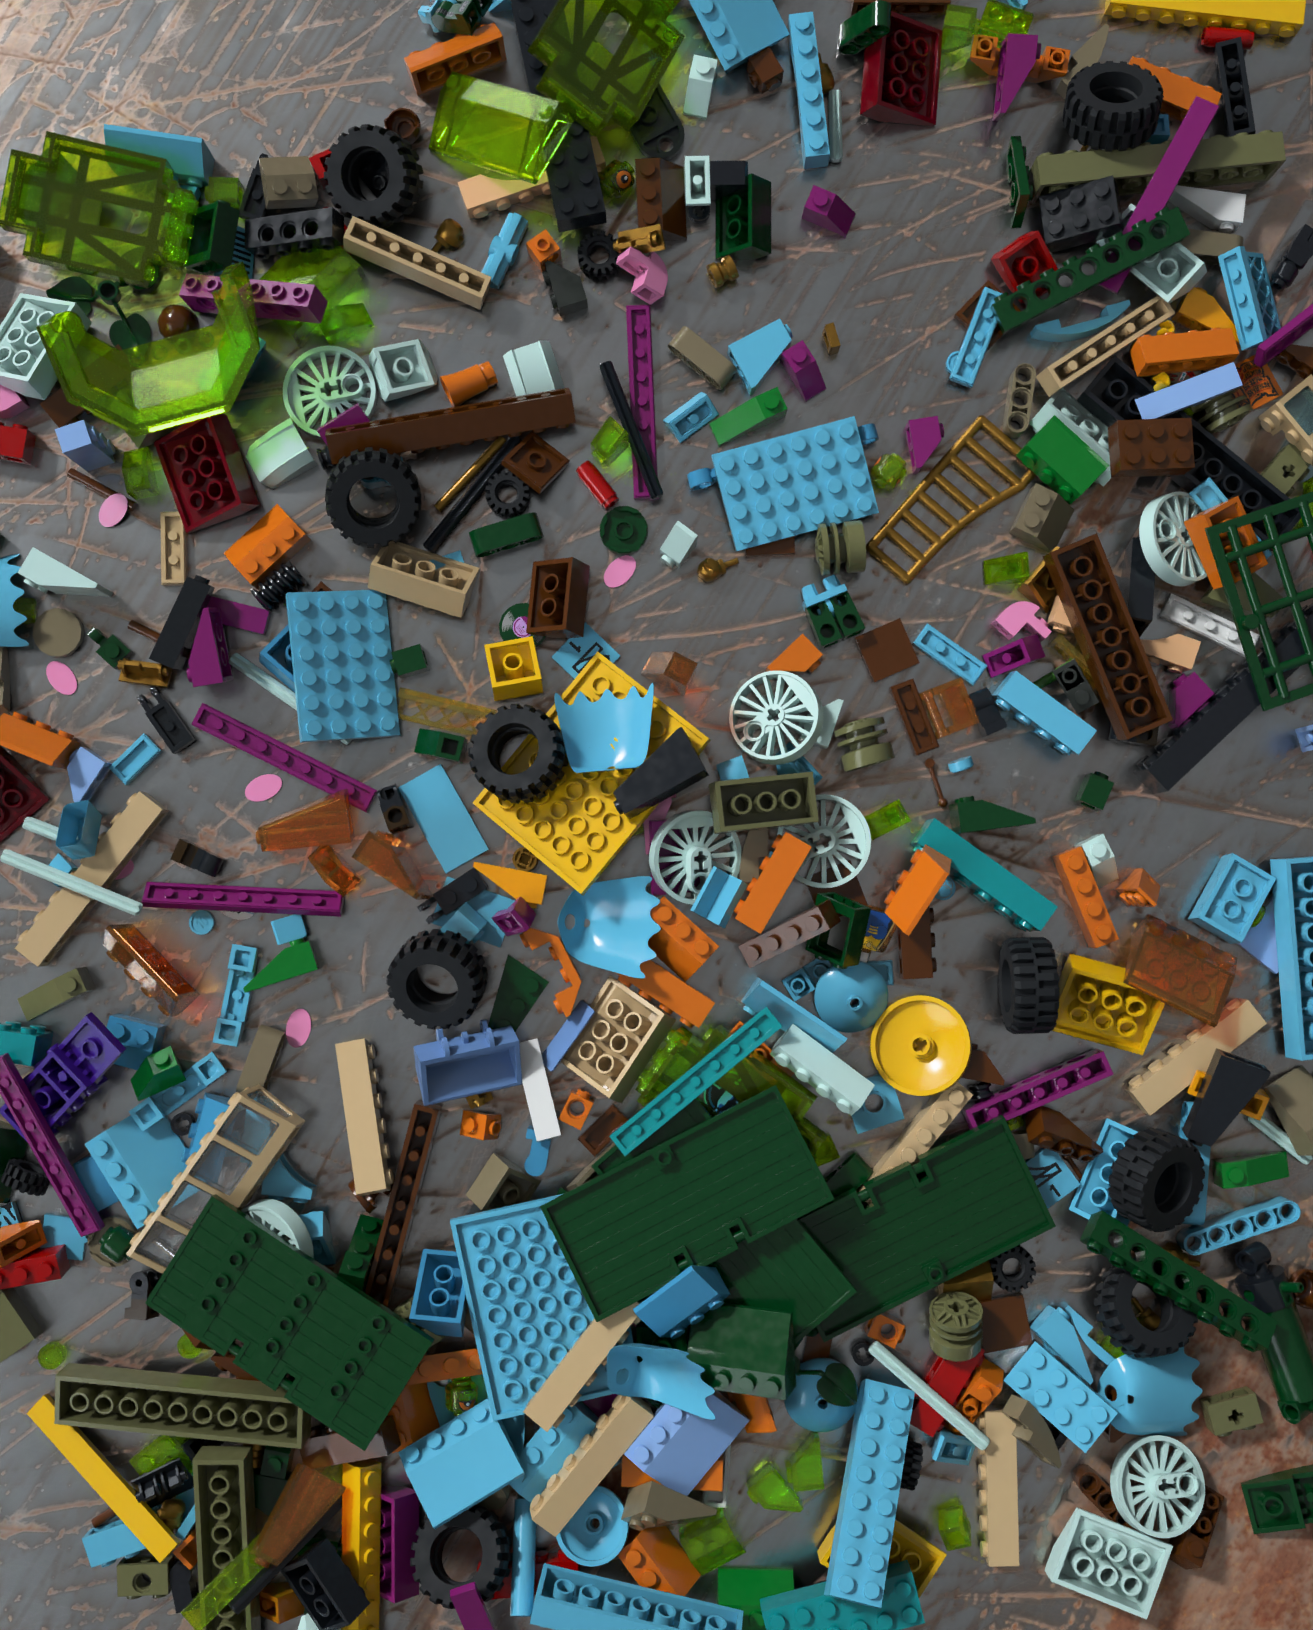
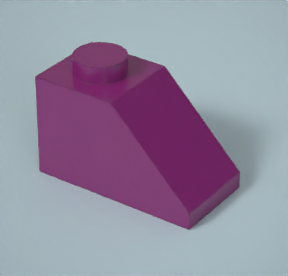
[802,185,856,237]
[780,340,826,402]
[905,416,944,474]
[983,634,1046,678]
[1168,672,1215,729]

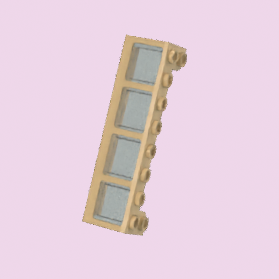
[126,1084,305,1274]

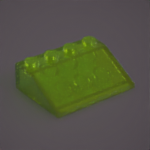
[259,231,365,345]

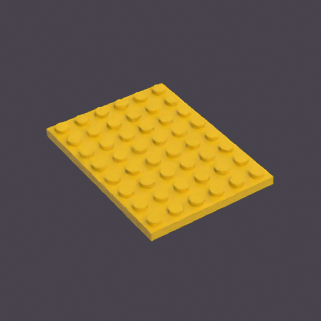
[473,651,711,896]

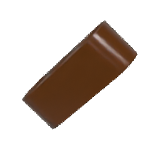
[1072,1464,1134,1529]

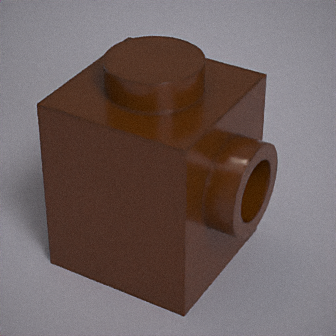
[747,47,784,94]

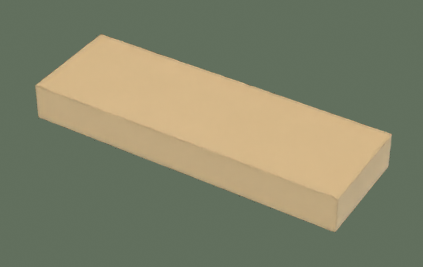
[160,511,188,586]

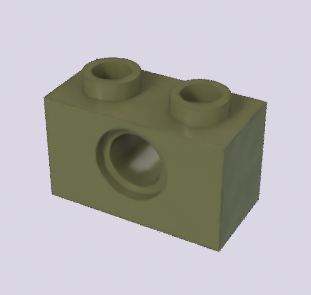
[117,1554,175,1599]

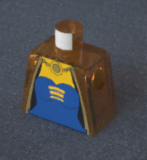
[847,901,897,963]

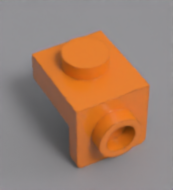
[460,1110,501,1140]

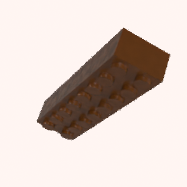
[1043,533,1173,740]

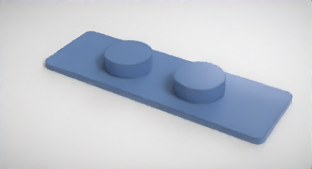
[542,1000,595,1072]

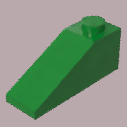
[709,387,788,446]
[243,938,319,993]
[1211,1151,1289,1189]

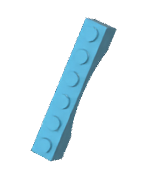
[787,11,830,169]

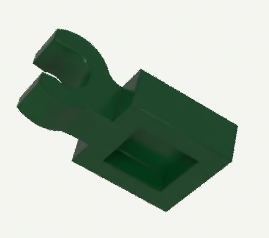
[87,627,133,669]

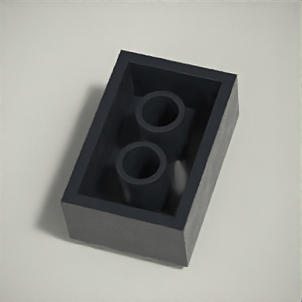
[1039,175,1124,253]
[281,1538,370,1630]

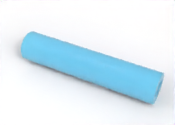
[510,1499,537,1617]

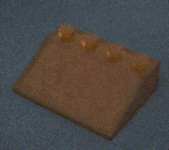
[352,830,433,900]
[1123,914,1237,1028]
[103,924,200,1017]

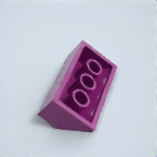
[380,1486,420,1604]

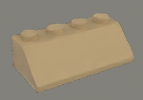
[368,540,480,618]

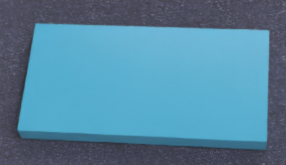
[398,764,490,874]

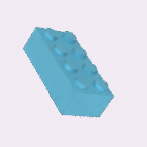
[992,671,1097,756]
[1003,1340,1118,1453]

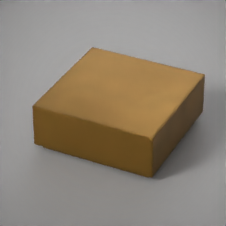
[822,322,841,355]

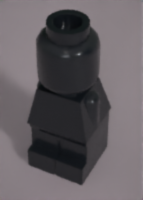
[1270,224,1313,291]

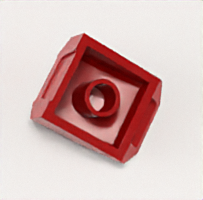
[991,230,1060,304]

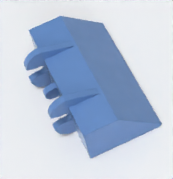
[413,1019,522,1106]

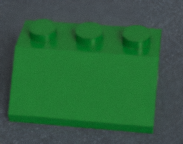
[1016,415,1109,505]
[717,1567,794,1630]

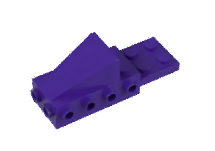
[0,1012,126,1141]

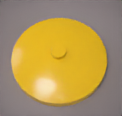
[870,995,972,1096]

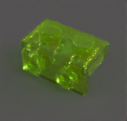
[976,0,1034,45]

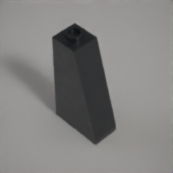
[1120,537,1155,637]
[149,575,215,669]
[613,727,709,819]
[1182,1048,1271,1147]

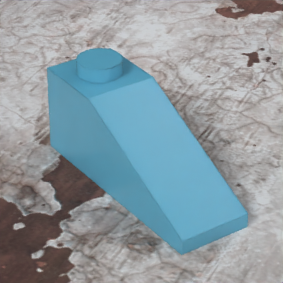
[1029,1305,1094,1385]

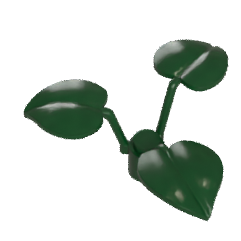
[46,247,159,358]
[794,1327,857,1407]

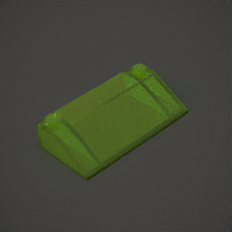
[428,71,574,184]

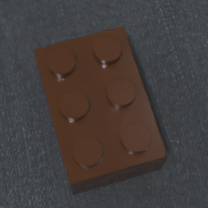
[1108,418,1195,478]

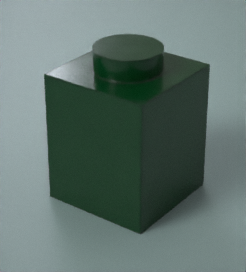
[390,644,430,679]
[1074,771,1114,811]

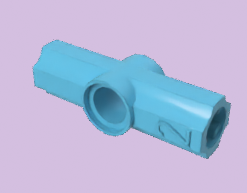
[481,212,529,289]

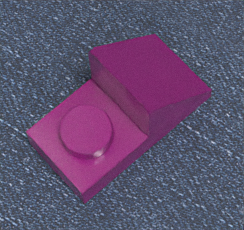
[492,896,536,936]

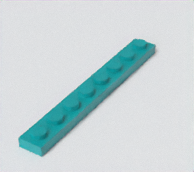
[609,1006,783,1156]

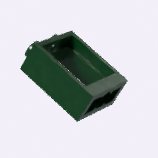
[184,200,240,275]
[805,892,871,969]

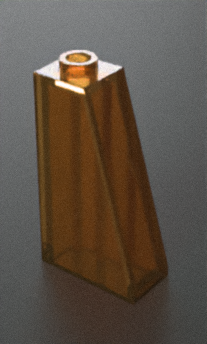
[641,651,698,696]
[256,789,355,852]
[250,1464,346,1569]

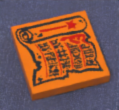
[1232,354,1283,412]

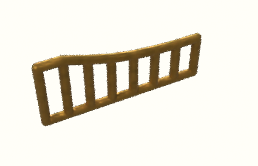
[866,415,1036,584]

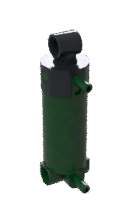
[1234,1241,1313,1424]

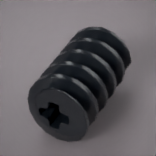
[250,560,307,611]

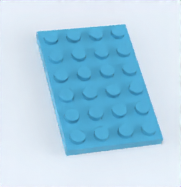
[711,416,879,552]
[286,590,400,743]

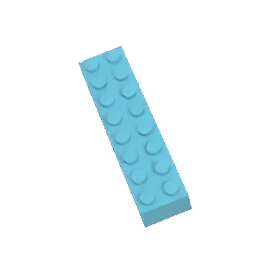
[1270,856,1313,1061]
[824,1379,915,1608]
[530,1563,743,1630]

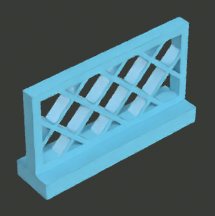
[1218,246,1281,351]

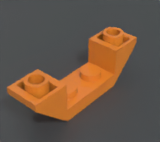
[970,34,1070,83]
[520,927,582,1017]

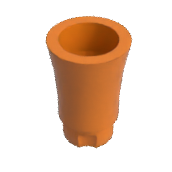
[440,361,498,407]

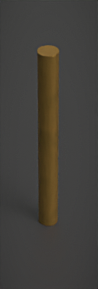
[434,436,506,512]

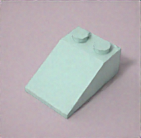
[18,547,113,597]

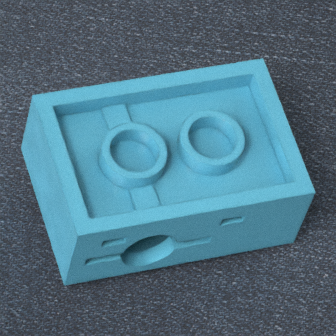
[1188,853,1276,944]

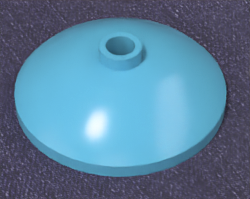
[814,961,888,1033]
[784,1358,859,1432]
[556,1485,629,1567]

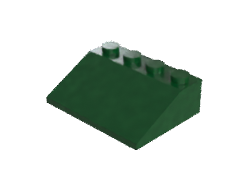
[687,1303,796,1400]

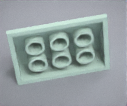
[0,293,92,400]
[1044,1507,1173,1619]

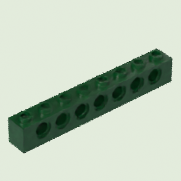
[991,206,1190,335]
[1080,1210,1278,1352]

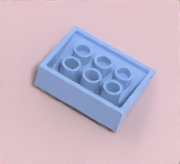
[624,1390,750,1496]

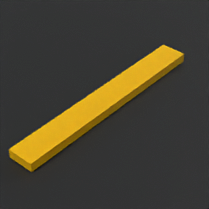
[26,1394,181,1563]

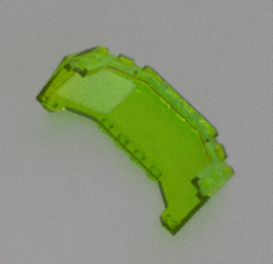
[36,262,260,437]

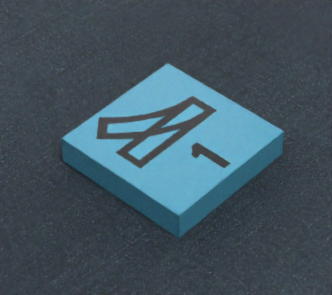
[551,622,621,679]
[1025,1148,1081,1208]

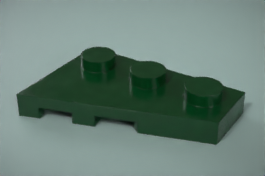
[1007,136,1033,228]
[488,954,549,1032]

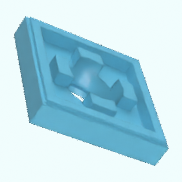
[851,1073,905,1134]

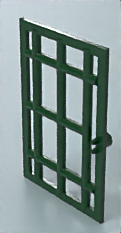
[1205,491,1313,711]

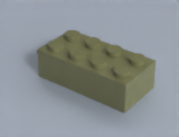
[709,772,819,834]

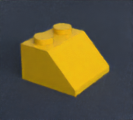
[484,636,543,701]

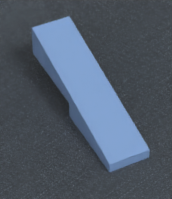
[1135,362,1243,419]

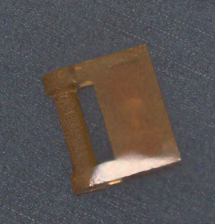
[919,677,980,739]

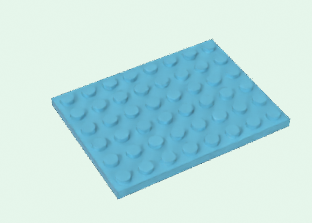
[450,1194,638,1421]

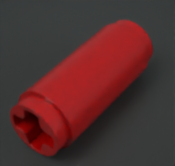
[1201,26,1254,51]
[576,460,619,510]

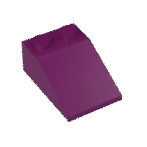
[993,33,1041,122]
[186,607,234,687]

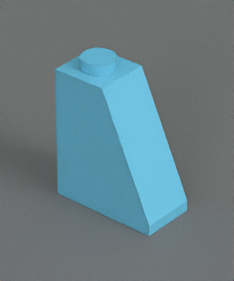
[727,319,793,395]

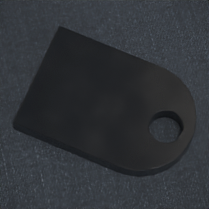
[616,82,685,161]

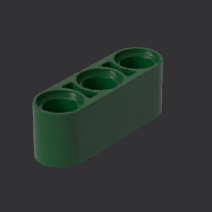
[839,0,892,55]
[469,512,544,558]
[824,1152,873,1197]

